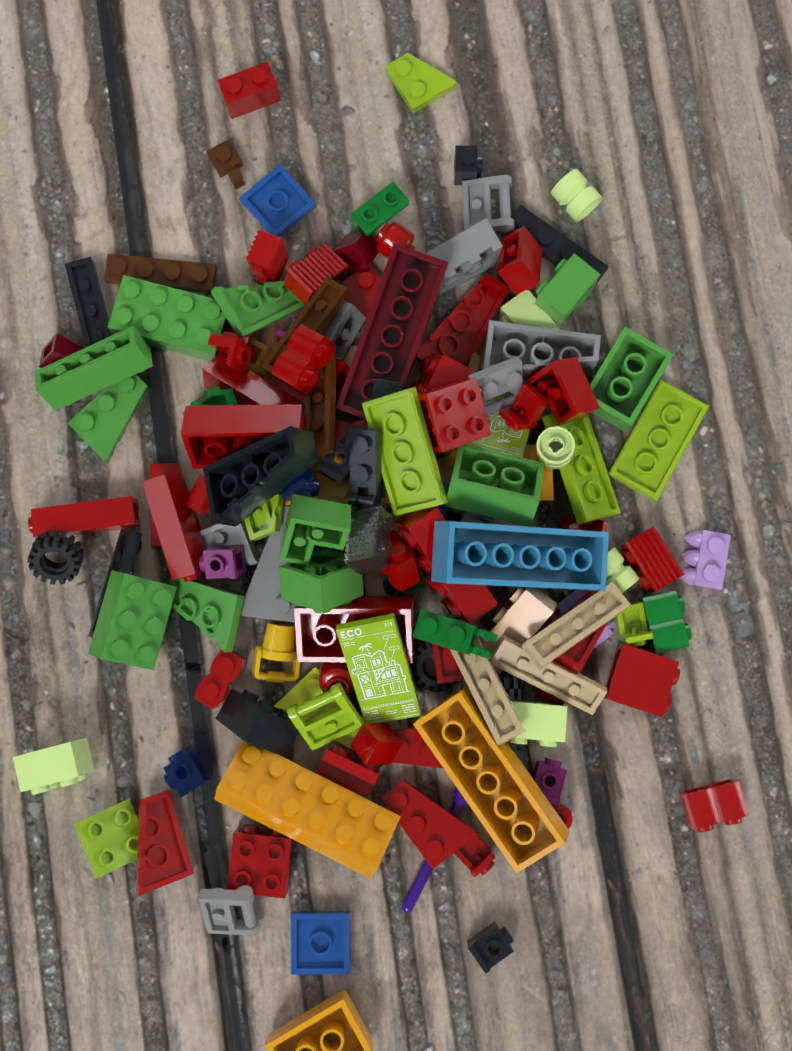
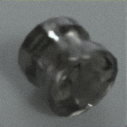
[221,575,251,598]

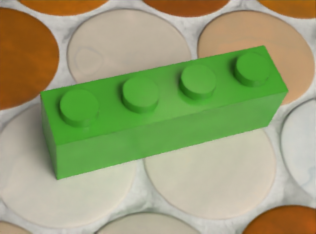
[35,326,153,411]

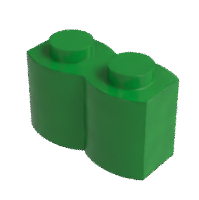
[638,591,692,654]

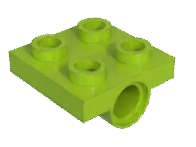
[73,798,138,879]

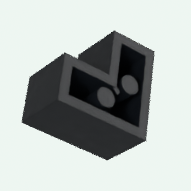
[215,688,300,758]

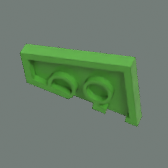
[211,281,305,339]
[68,374,149,464]
[169,577,244,652]

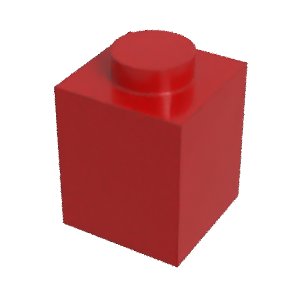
[350,723,403,765]

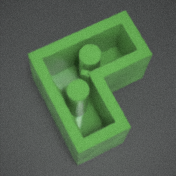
[535,253,601,325]
[279,494,351,566]
[279,557,363,614]

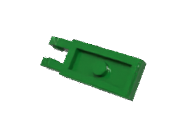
[412,609,498,659]

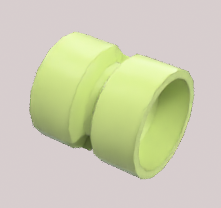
[551,169,603,222]
[537,426,575,470]
[606,547,639,593]

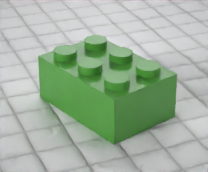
[589,327,674,432]
[445,444,545,527]
[88,570,177,670]

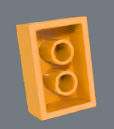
[265,989,374,1051]

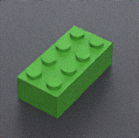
[108,275,230,361]

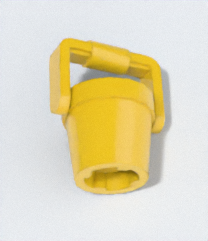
[252,621,300,683]

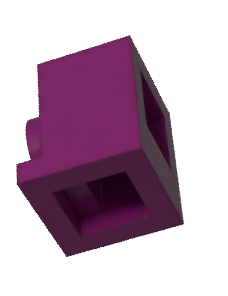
[199,544,247,579]
[532,757,567,805]

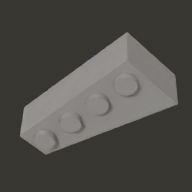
[425,218,503,295]
[482,320,601,381]
[240,506,295,623]

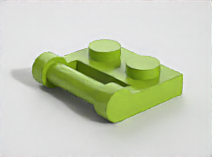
[287,683,363,751]

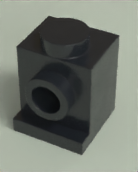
[454,145,483,185]
[316,439,350,486]
[467,921,514,974]

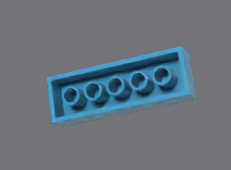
[431,521,609,591]

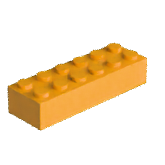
[413,685,569,873]
[214,740,401,879]

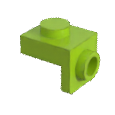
[615,601,653,647]

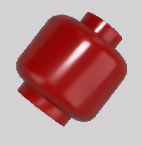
[374,222,416,259]
[319,662,354,696]

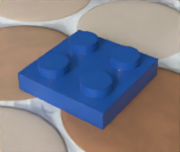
[239,164,316,237]
[291,911,350,975]

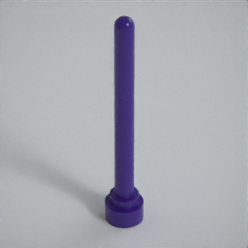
[402,786,469,913]

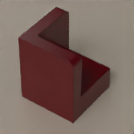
[334,230,379,274]
[39,333,84,368]

